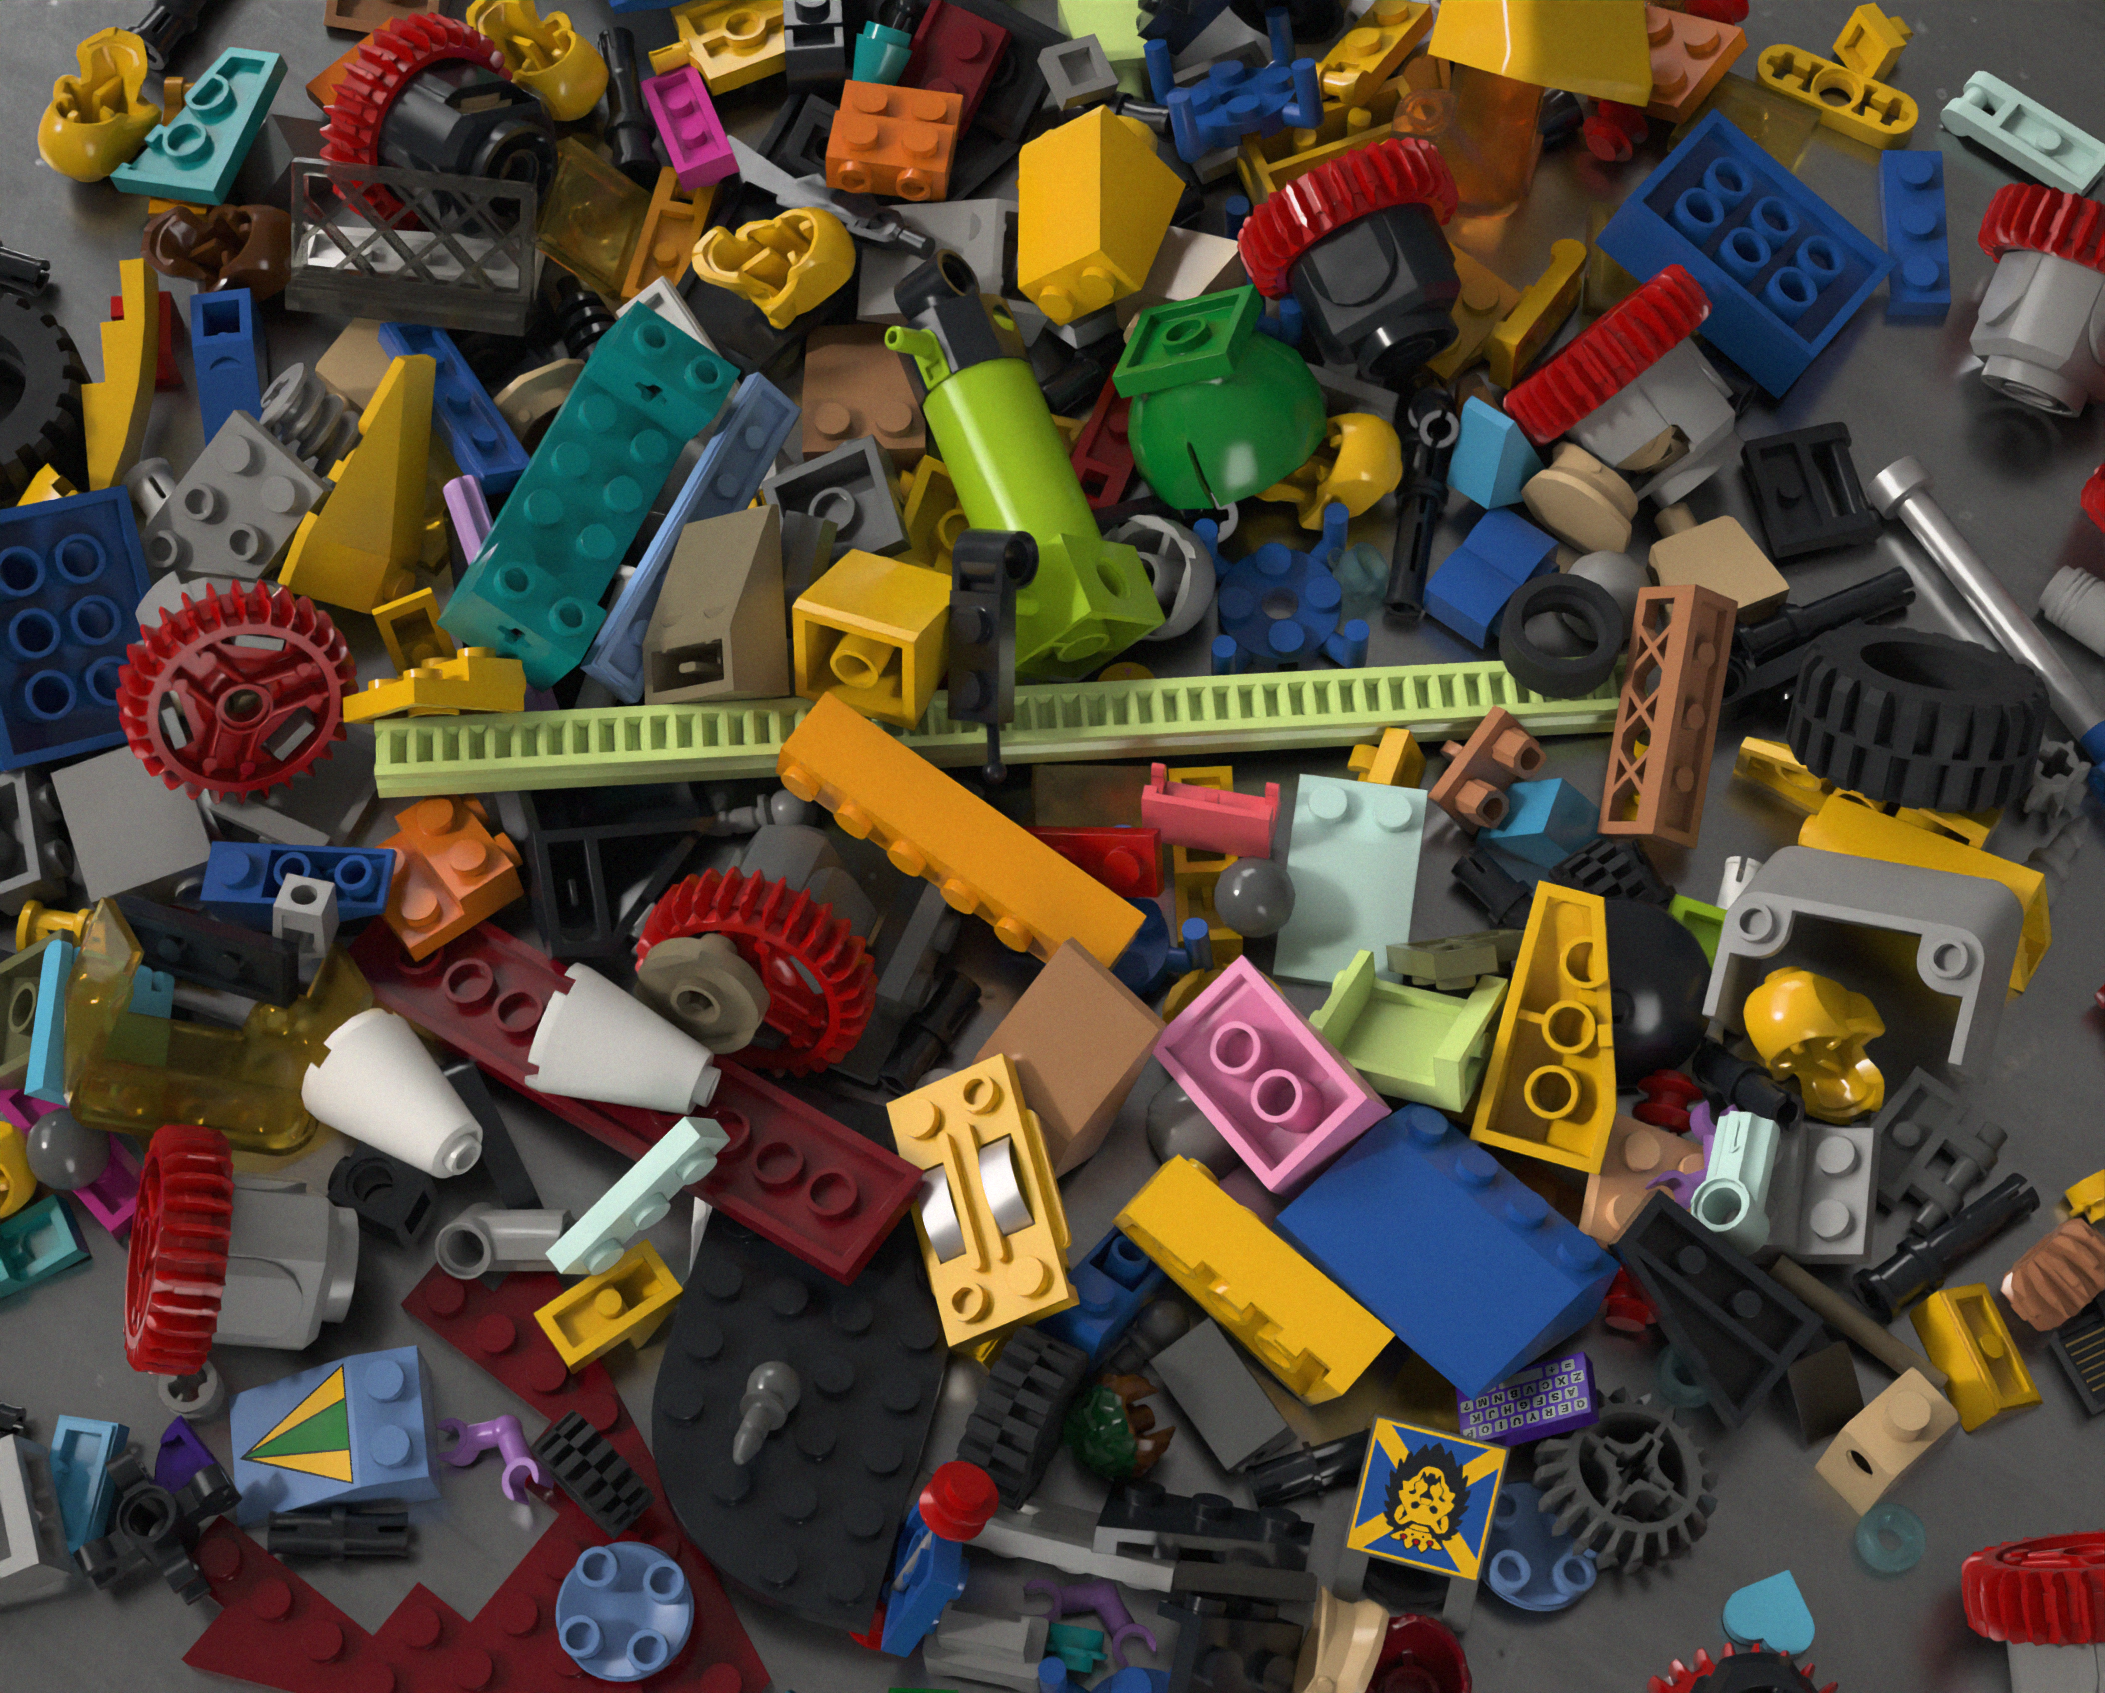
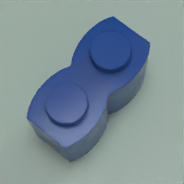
[1423,506,1560,649]

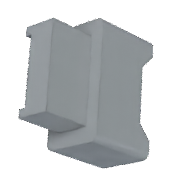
[922,1599,1050,1693]

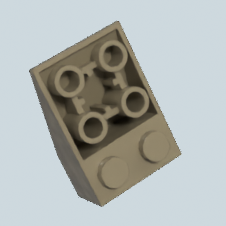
[642,504,790,705]

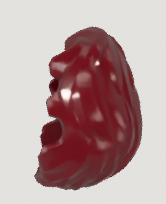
[1365,1613,1472,1693]

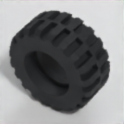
[0,293,93,510]
[1786,625,2051,813]

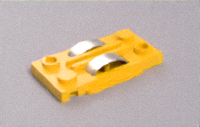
[886,1053,1080,1353]

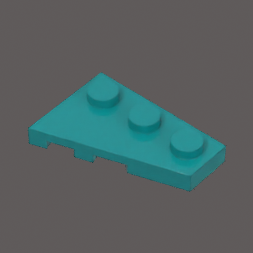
[110,47,288,206]

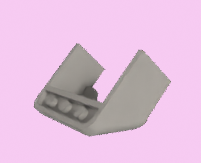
[1702,846,2024,1084]

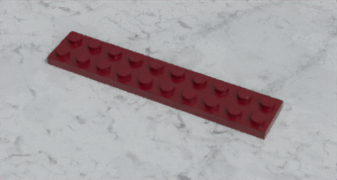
[329,914,927,1287]

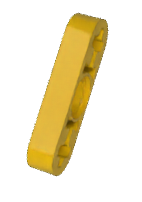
[1754,44,1919,150]

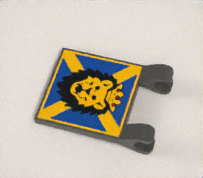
[1332,1413,1511,1632]

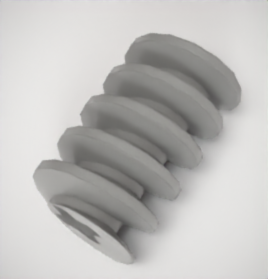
[259,363,363,489]

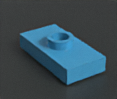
[49,1415,130,1559]

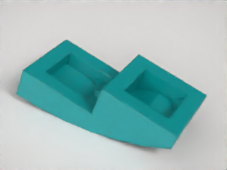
[0,1194,90,1298]

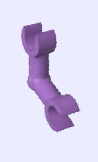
[1645,1100,1739,1210]
[436,1415,554,1506]
[1023,1578,1157,1669]

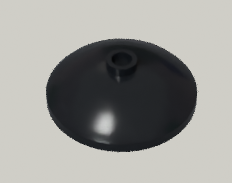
[1604,897,1712,1089]

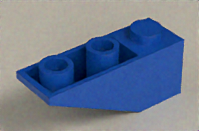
[190,288,271,447]
[200,841,397,932]
[1035,1226,1169,1381]

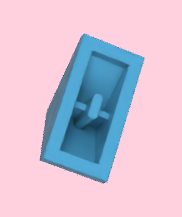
[1446,395,1546,510]
[1476,778,1614,869]

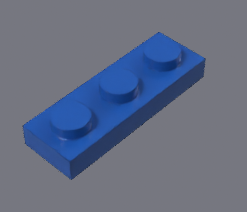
[1879,150,1951,316]

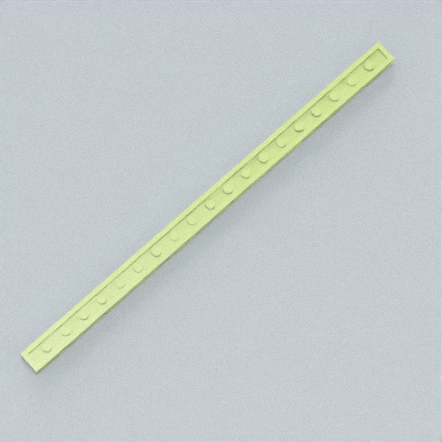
[374,654,1650,798]

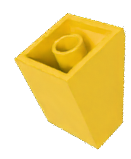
[1018,104,1186,327]
[792,548,952,731]

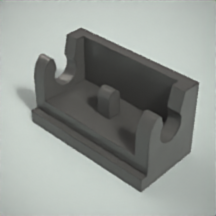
[1150,1317,1298,1474]

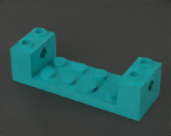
[436,300,741,693]

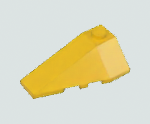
[277,354,436,614]
[1733,736,2006,851]
[1469,880,1618,1175]

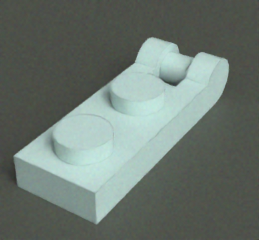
[1940,71,2105,197]

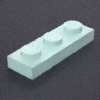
[545,1116,731,1275]

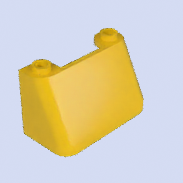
[1427,0,1653,107]

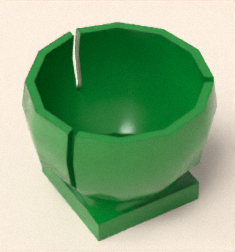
[1112,283,1327,509]

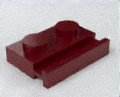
[895,0,1013,141]

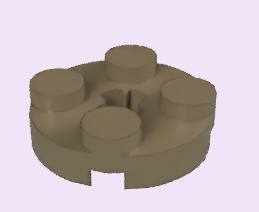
[634,933,771,1054]

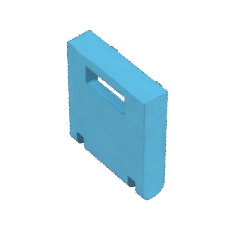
[24,939,175,1127]

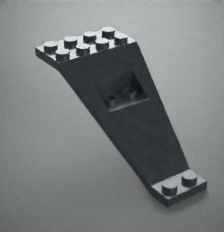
[676,0,1074,385]

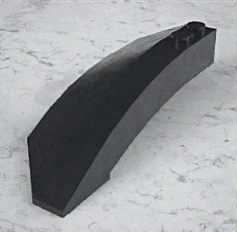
[443,492,717,961]

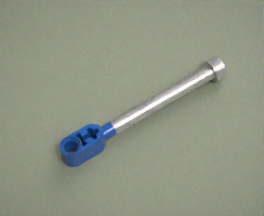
[1866,455,2105,811]

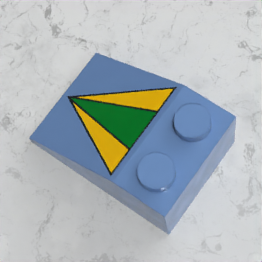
[228,1345,443,1530]

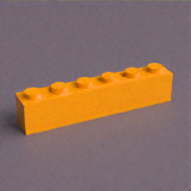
[775,691,1147,972]

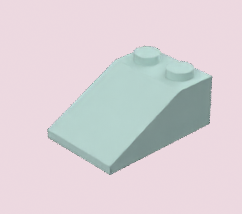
[1273,774,1428,987]

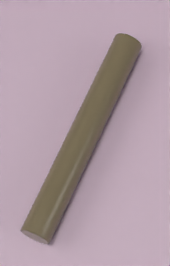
[1766,1253,1949,1392]

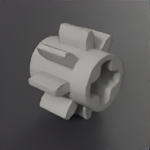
[2020,735,2091,819]

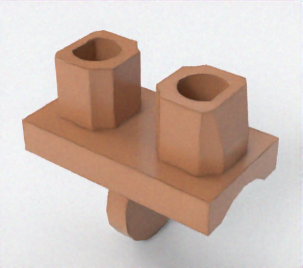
[1427,705,1547,835]

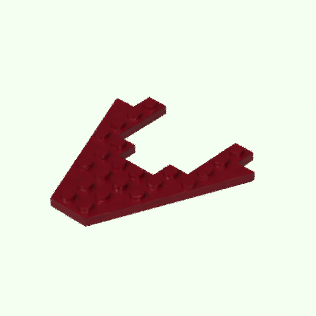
[182,1261,774,1693]

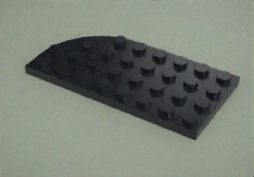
[651,1073,951,1636]

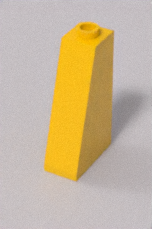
[1798,794,2053,992]

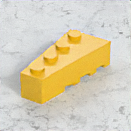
[1111,1154,1396,1407]

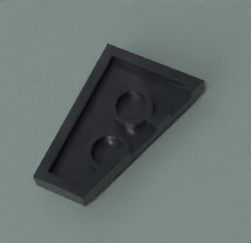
[1091,1479,1315,1572]

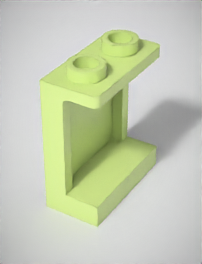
[1308,949,1509,1113]

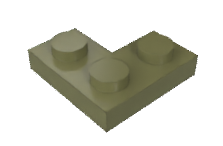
[1386,928,1525,990]

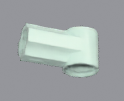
[1691,1111,1780,1257]

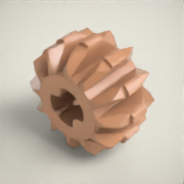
[2001,1218,2105,1332]

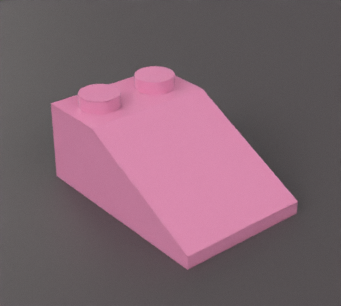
[1152,955,1392,1201]

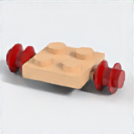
[1578,1069,1704,1332]

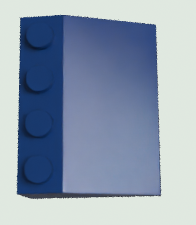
[1594,108,1897,400]
[0,485,152,772]
[1271,1102,1622,1402]

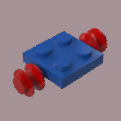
[848,1461,999,1658]

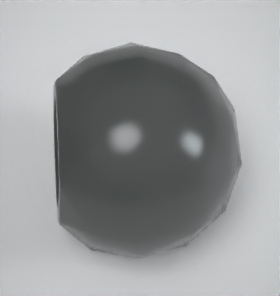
[1214,855,1296,938]
[26,1107,111,1191]

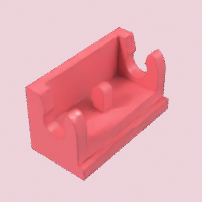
[1141,762,1281,859]

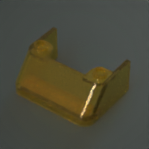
[62,897,376,1157]

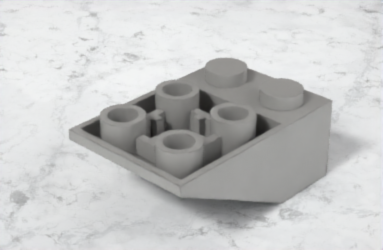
[856,198,1049,347]

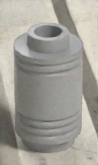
[2038,565,2105,658]

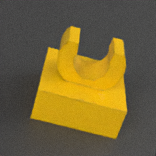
[1832,2,1914,83]
[1347,727,1427,789]

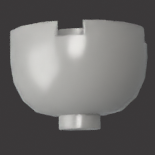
[1102,515,1216,642]

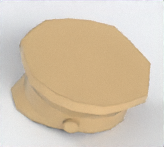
[492,358,586,458]
[1521,441,1638,555]
[1291,1585,1390,1693]

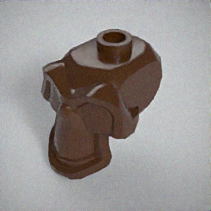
[139,203,304,304]

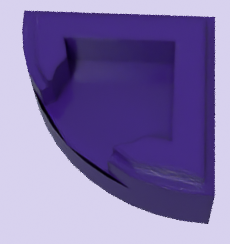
[154,1415,225,1495]

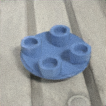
[1480,1480,1598,1611]
[556,1541,694,1682]

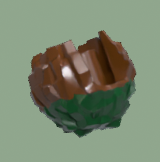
[1063,1373,1176,1482]

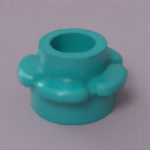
[1046,1623,1108,1673]

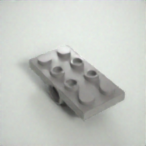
[139,410,333,587]

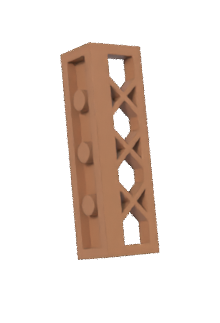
[1596,584,1738,849]

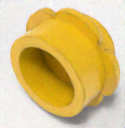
[2064,1169,2105,1225]

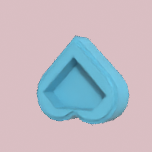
[1722,1570,1815,1660]

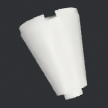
[525,963,721,1115]
[301,1008,483,1179]

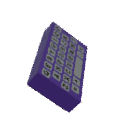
[1456,1351,1600,1447]

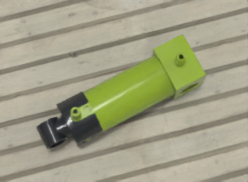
[884,249,1166,683]

